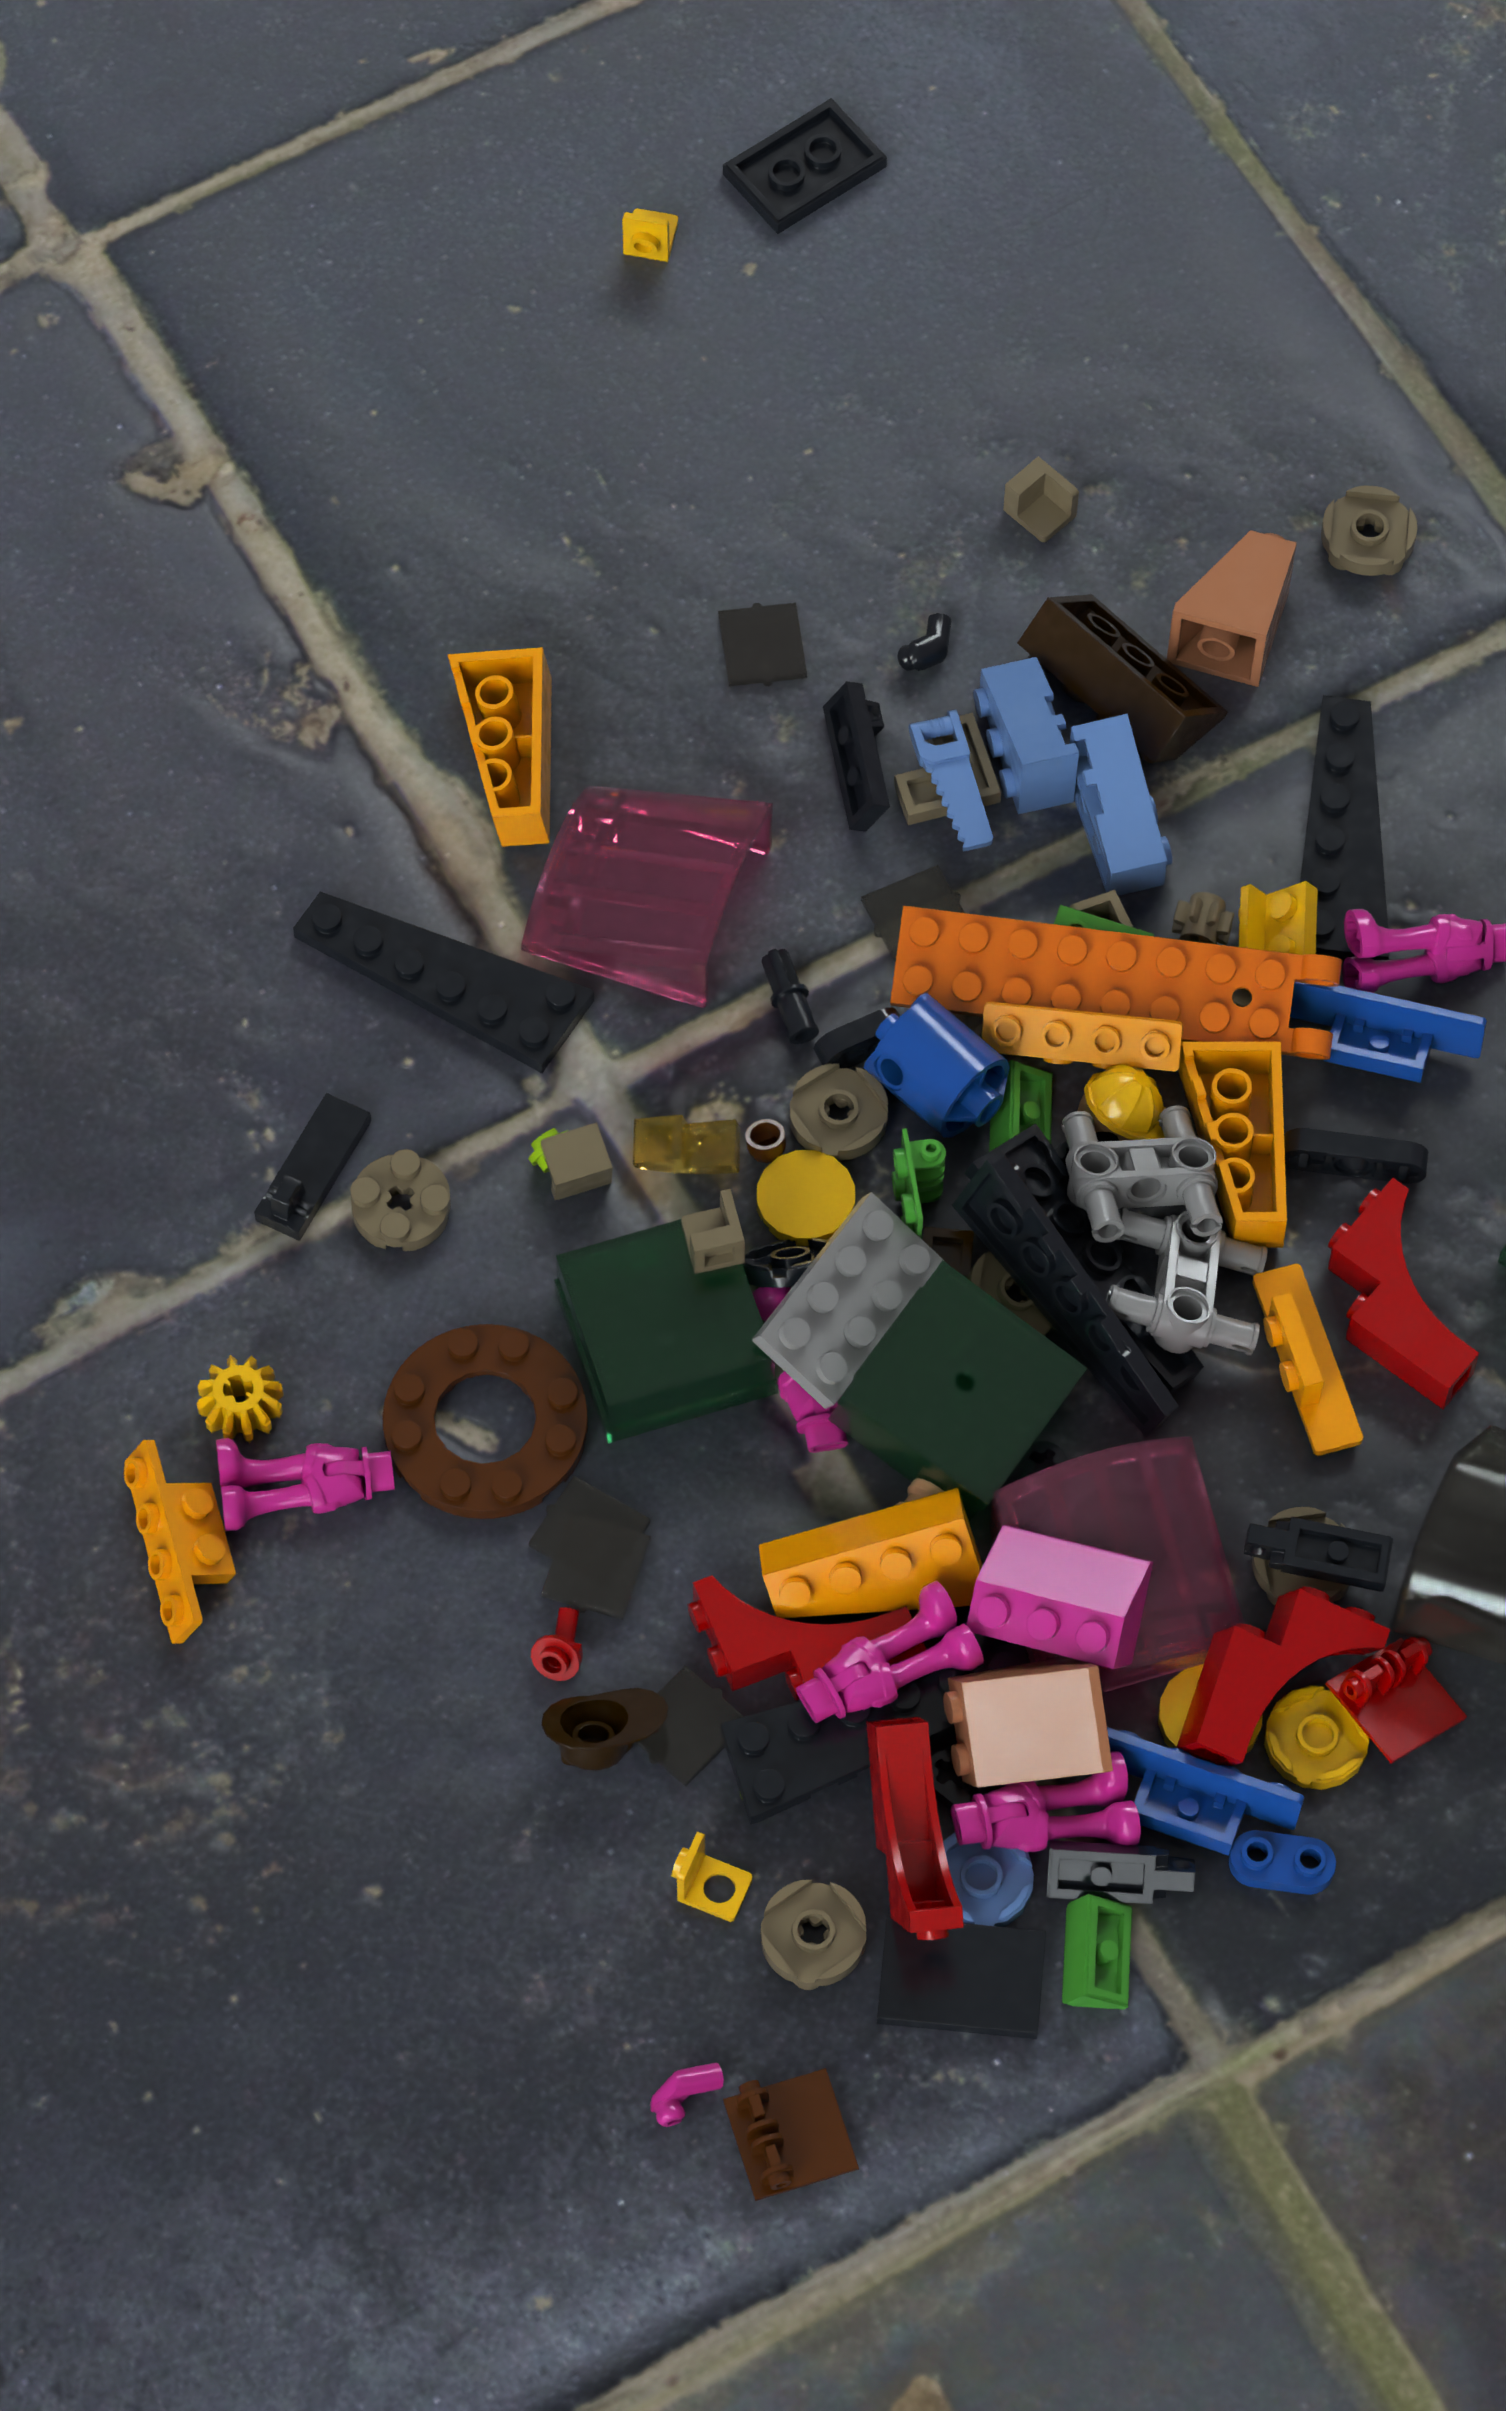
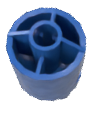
[864,993,1010,1138]

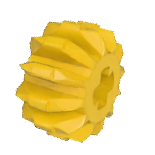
[197,1355,284,1443]

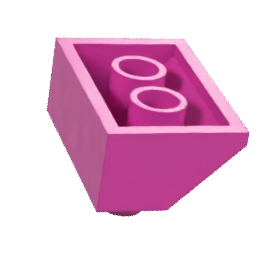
[967,1525,1153,1669]

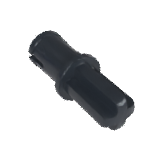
[761,949,819,1044]

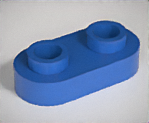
[1229,1830,1336,1895]

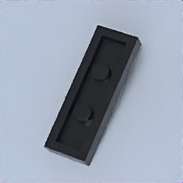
[823,681,890,832]
[254,1093,371,1241]

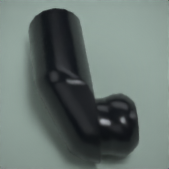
[897,613,952,671]

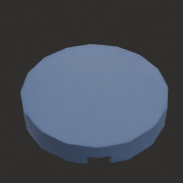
[943,1833,1034,1927]

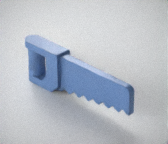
[909,710,993,852]

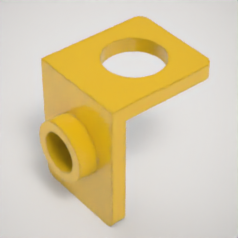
[622,208,678,262]
[671,1831,752,1922]

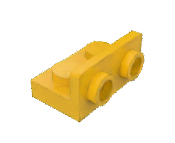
[1238,881,1318,955]

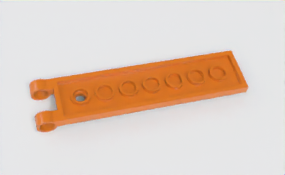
[890,906,1342,1060]

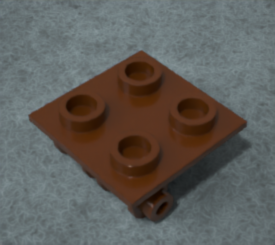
[723,2068,859,2201]

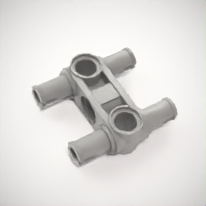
[1061,1105,1223,1243]
[1106,1207,1268,1356]

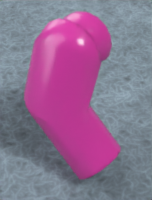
[650,2062,724,2127]

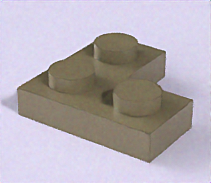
[894,713,1001,825]

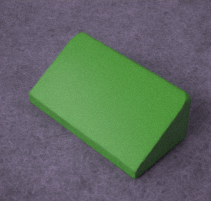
[989,1060,1052,1152]
[1062,1894,1132,2010]

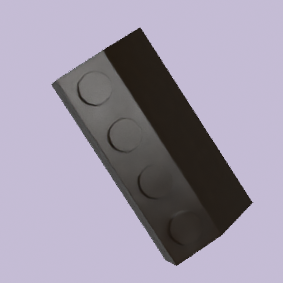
[1017,594,1228,763]

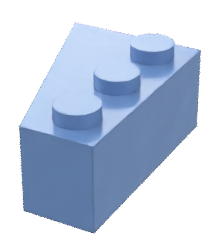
[973,657,1079,814]
[1070,714,1172,896]

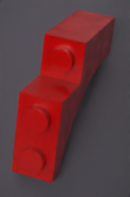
[1328,1178,1479,1410]
[687,1575,927,1701]
[1176,1586,1391,1766]
[867,1717,964,1940]

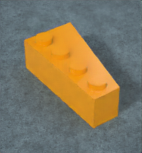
[447,647,552,847]
[1178,1042,1287,1248]
[759,1488,983,1618]

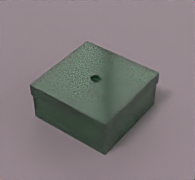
[554,1219,778,1444]
[828,1260,1087,1522]

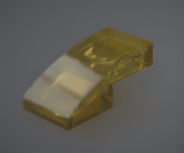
[633,1115,741,1174]

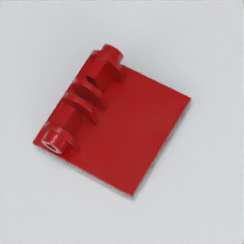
[1325,1637,1467,1764]

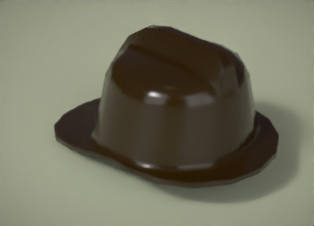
[541,1688,669,1771]

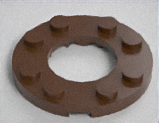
[383,1324,588,1519]

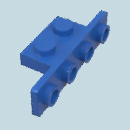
[1290,982,1487,1083]
[1107,1727,1304,1856]

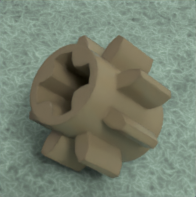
[1171,892,1234,945]

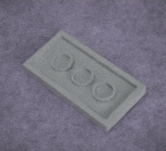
[752,1192,944,1409]

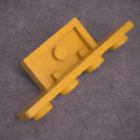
[982,1002,1183,1072]
[1252,1263,1363,1456]
[124,1440,236,1644]

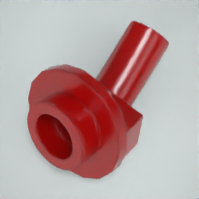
[530,1607,583,1681]

